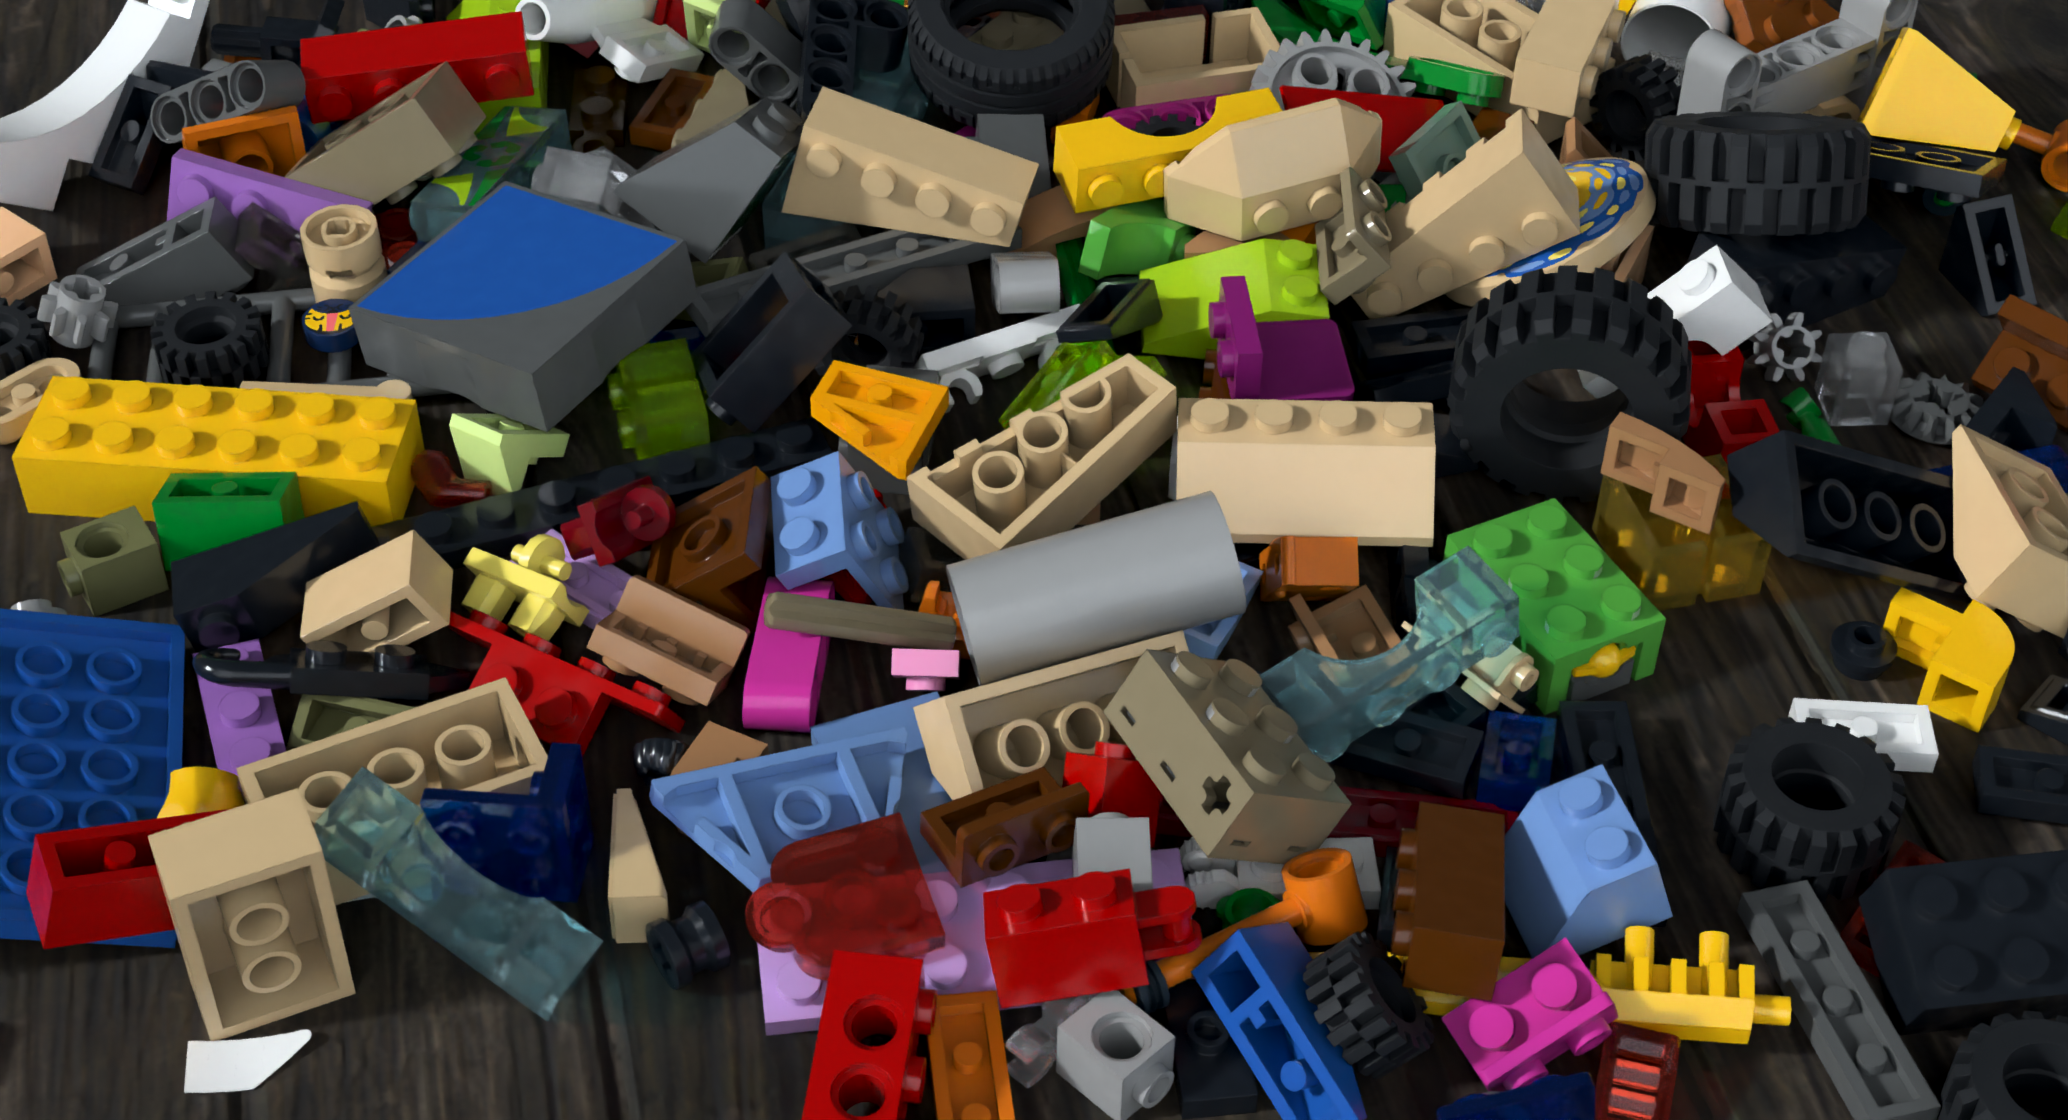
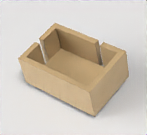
[1106,7,1280,108]

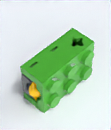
[1439,498,1666,715]

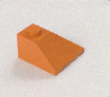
[182,105,306,177]

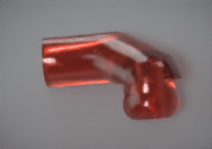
[411,450,492,508]

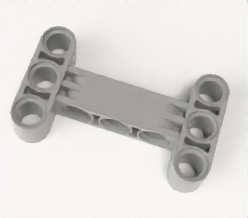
[1677,0,1918,116]

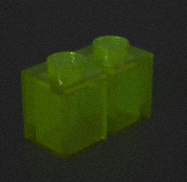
[606,338,710,461]

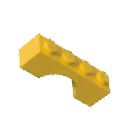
[1053,88,1283,214]

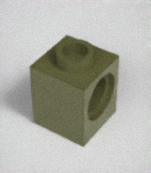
[57,505,169,617]

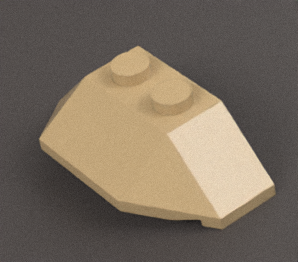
[1163,97,1382,241]

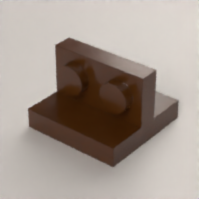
[1971,294,2068,433]
[646,466,771,634]

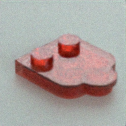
[745,812,946,980]

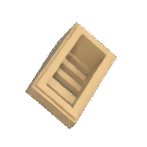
[608,788,670,943]

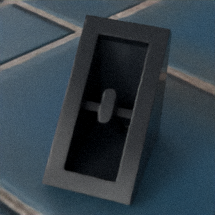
[1938,194,2037,317]

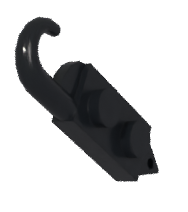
[192,640,471,701]

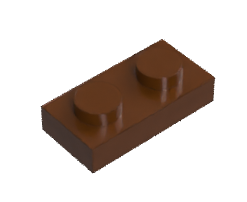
[629,68,715,152]

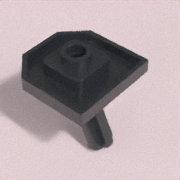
[210,0,345,69]

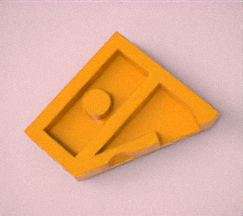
[810,360,949,481]

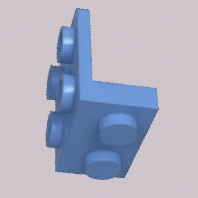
[770,451,909,610]

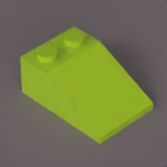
[1138,238,1330,359]

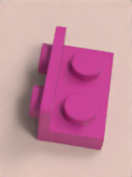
[1441,937,1618,1097]

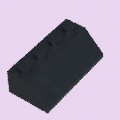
[1727,429,1972,603]

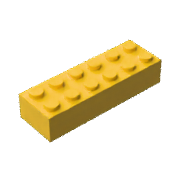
[12,376,425,527]

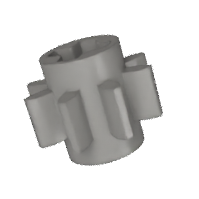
[37,274,118,349]
[1746,312,1823,382]

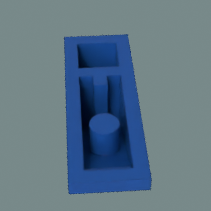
[1191,922,1367,1120]

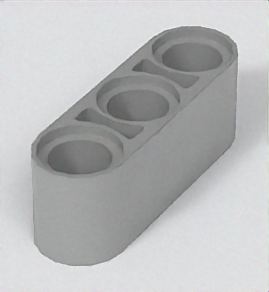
[990,251,1060,314]

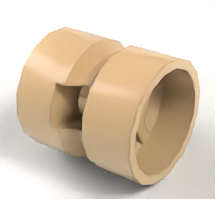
[300,204,388,303]

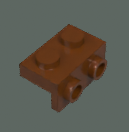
[920,767,1090,888]

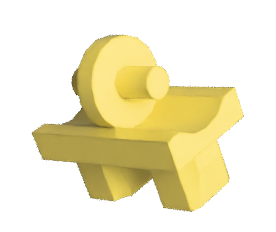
[461,534,589,642]

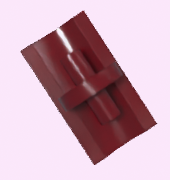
[560,475,676,567]

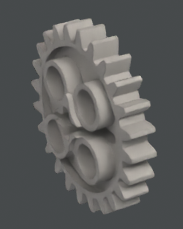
[1249,29,1417,183]

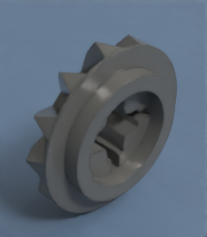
[1886,372,1983,445]

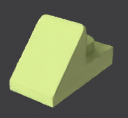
[449,413,570,496]

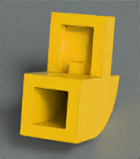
[1882,587,2015,733]

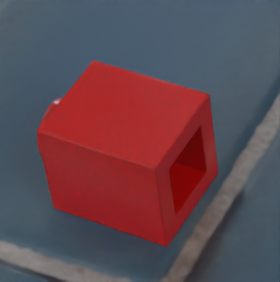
[1062,741,1161,848]

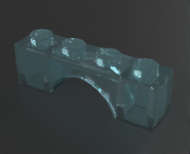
[1259,545,1519,763]
[314,766,603,1022]

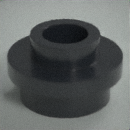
[1829,621,1898,681]

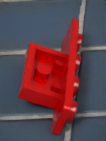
[447,609,686,760]

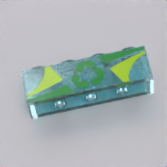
[409,106,573,242]

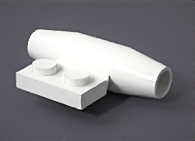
[515,0,704,83]

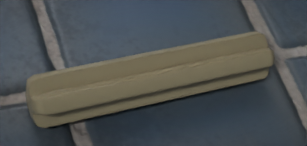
[764,592,957,650]

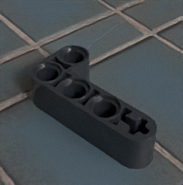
[796,0,908,153]

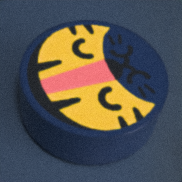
[302,299,359,353]

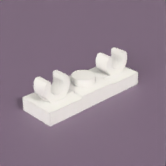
[914,303,1086,413]

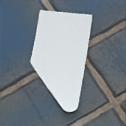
[184,1029,312,1093]

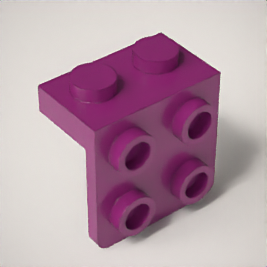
[1208,276,1355,401]

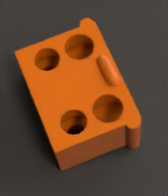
[1259,535,1359,602]

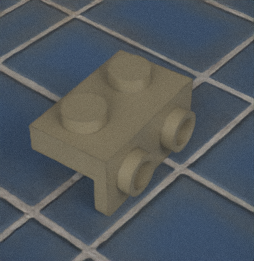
[1315,167,1392,306]

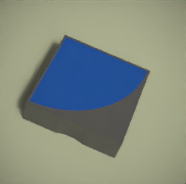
[348,181,698,432]

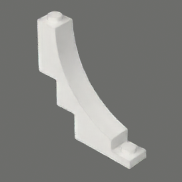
[0,0,210,212]

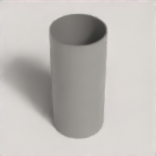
[946,491,1246,686]

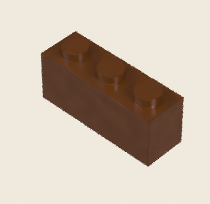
[1391,801,1505,1001]

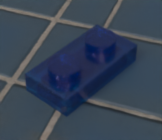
[1476,710,1557,811]

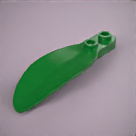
[1251,0,1506,107]

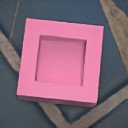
[891,648,961,692]

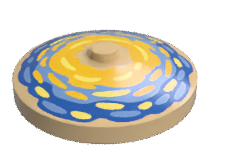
[1445,157,1656,306]

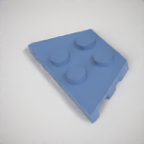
[649,726,908,892]

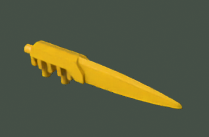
[1308,926,1791,1044]

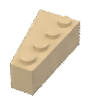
[781,87,1039,247]
[1351,108,1581,319]
[906,353,1177,560]

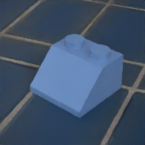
[1505,764,1673,959]

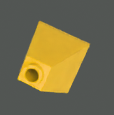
[1857,27,2022,152]

